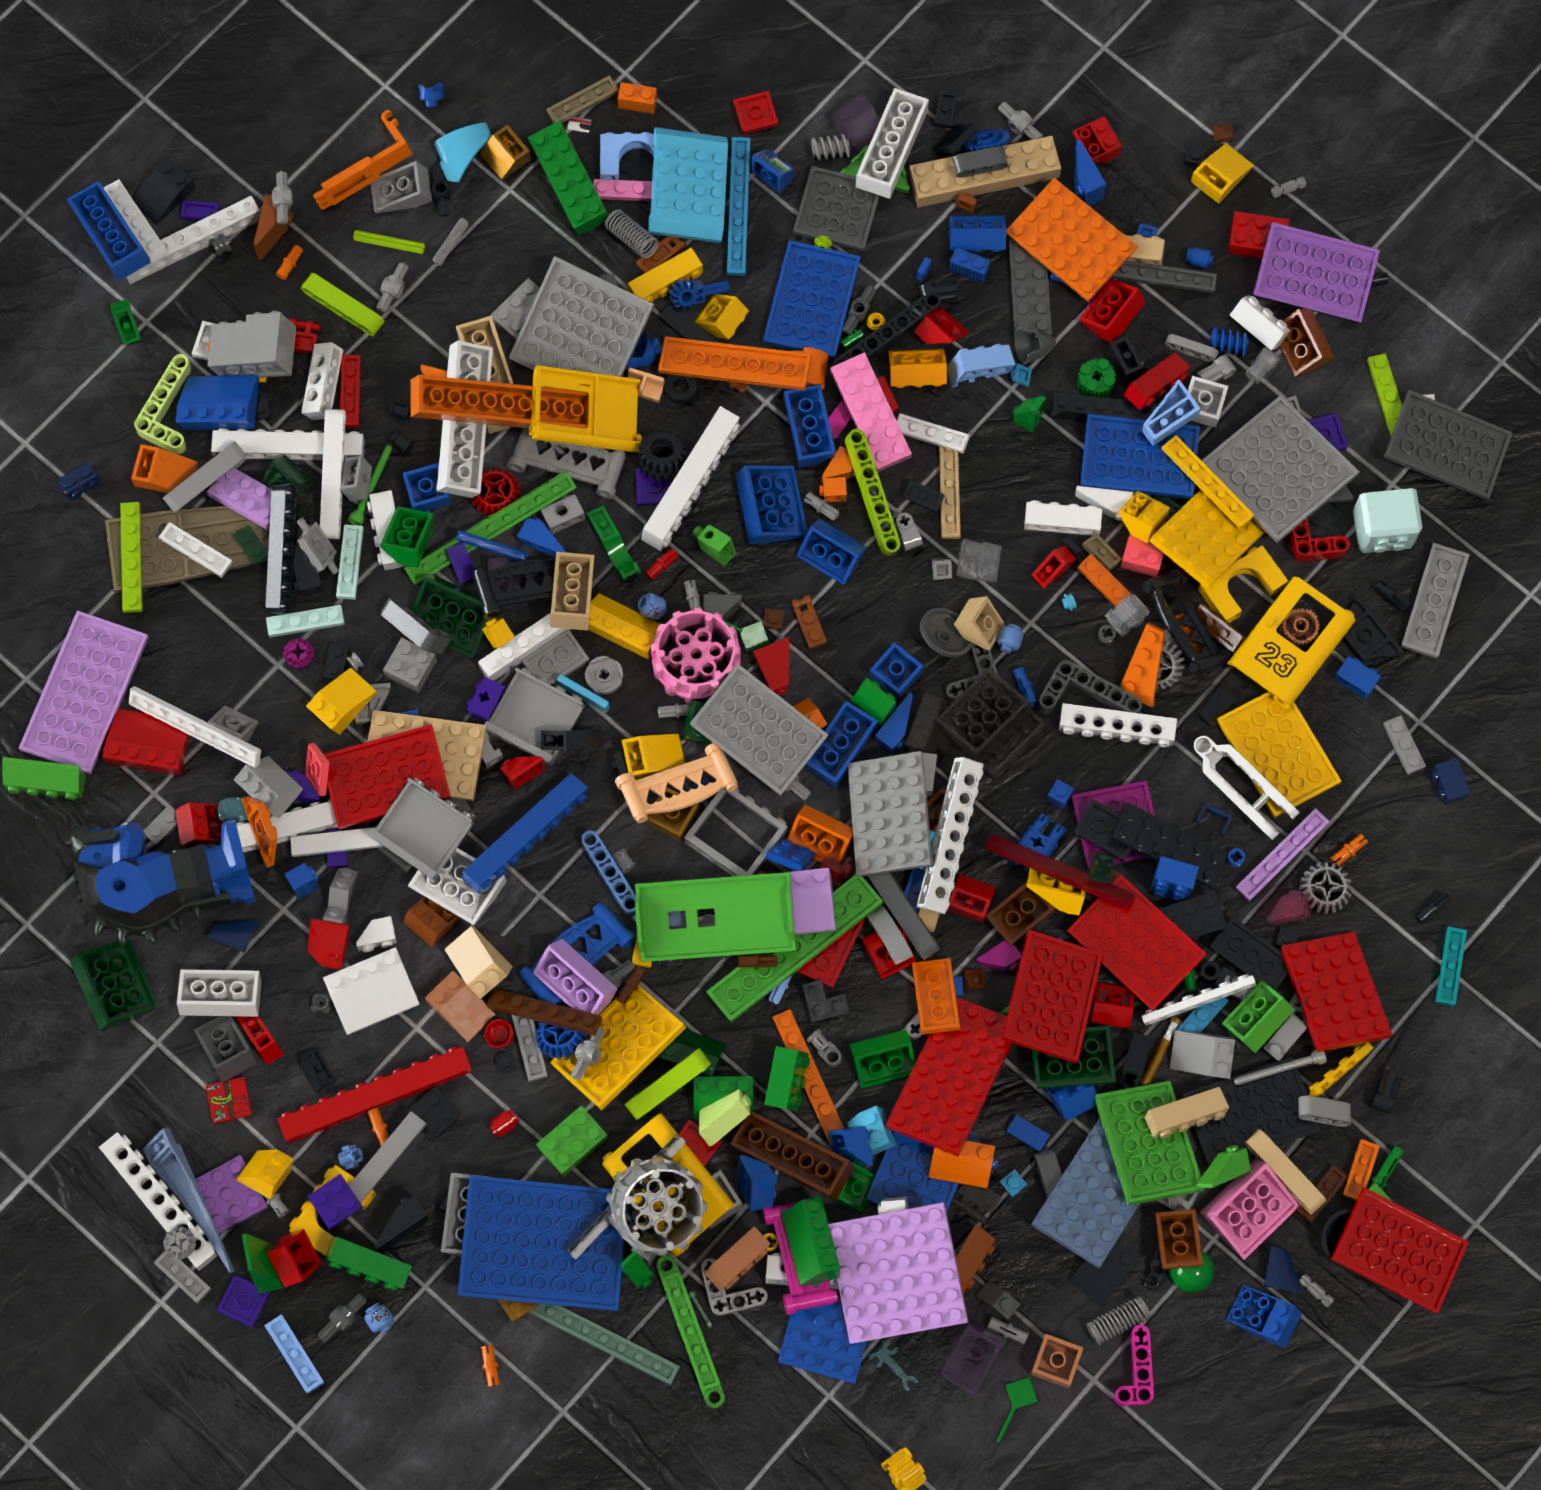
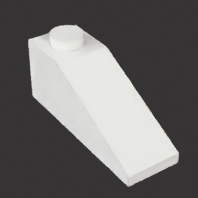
[1075,486,1133,521]

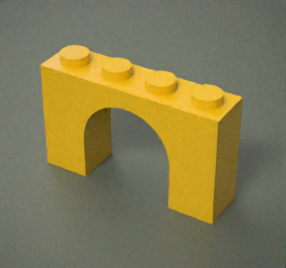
[1198,545,1288,623]
[289,1165,376,1256]

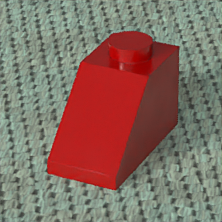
[1032,546,1077,588]

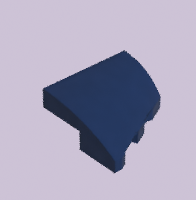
[208,919,261,953]
[1264,1246,1302,1295]

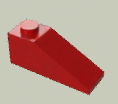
[235,1016,284,1066]

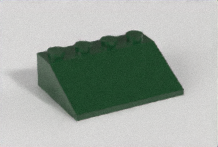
[412,574,490,659]
[70,938,159,1032]
[1031,1026,1116,1089]

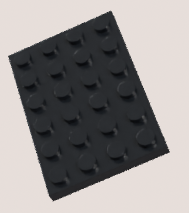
[1181,1057,1321,1168]

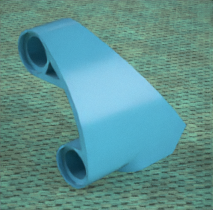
[434,123,492,183]

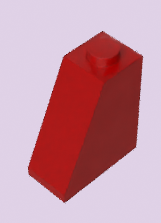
[753,637,790,696]

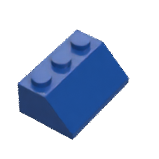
[949,216,1006,252]
[796,519,867,585]

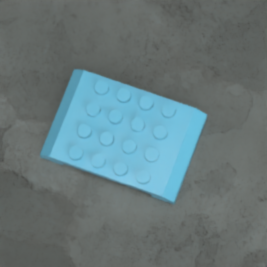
[648,127,728,243]

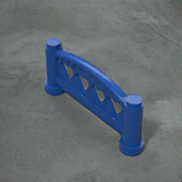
[519,903,637,1005]

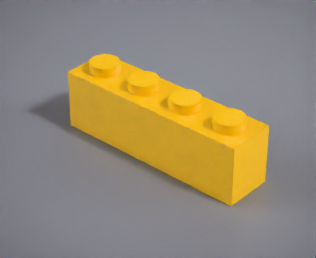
[628,248,703,303]

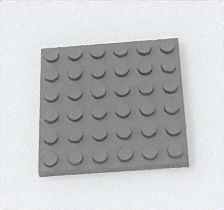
[509,256,655,377]
[1202,395,1359,543]

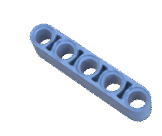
[582,831,636,916]

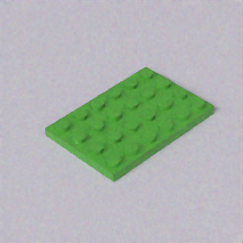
[1095,1081,1205,1206]

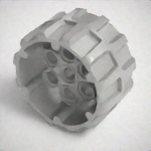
[606,1155,708,1256]

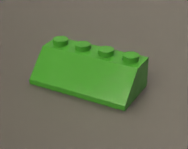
[2,757,86,800]

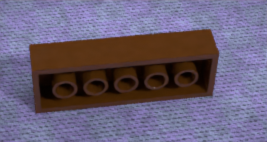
[730,1110,855,1202]

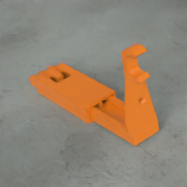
[313,110,413,210]

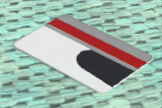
[567,117,591,133]

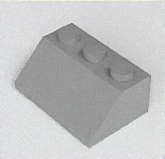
[234,756,303,818]

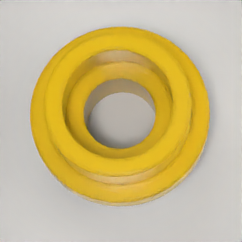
[867,313,885,331]

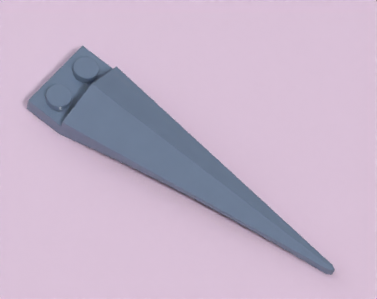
[143,1127,234,1273]

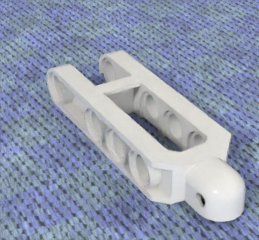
[1194,736,1300,840]

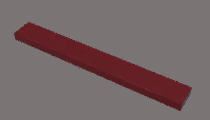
[985,834,1135,909]

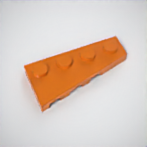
[1120,623,1166,707]

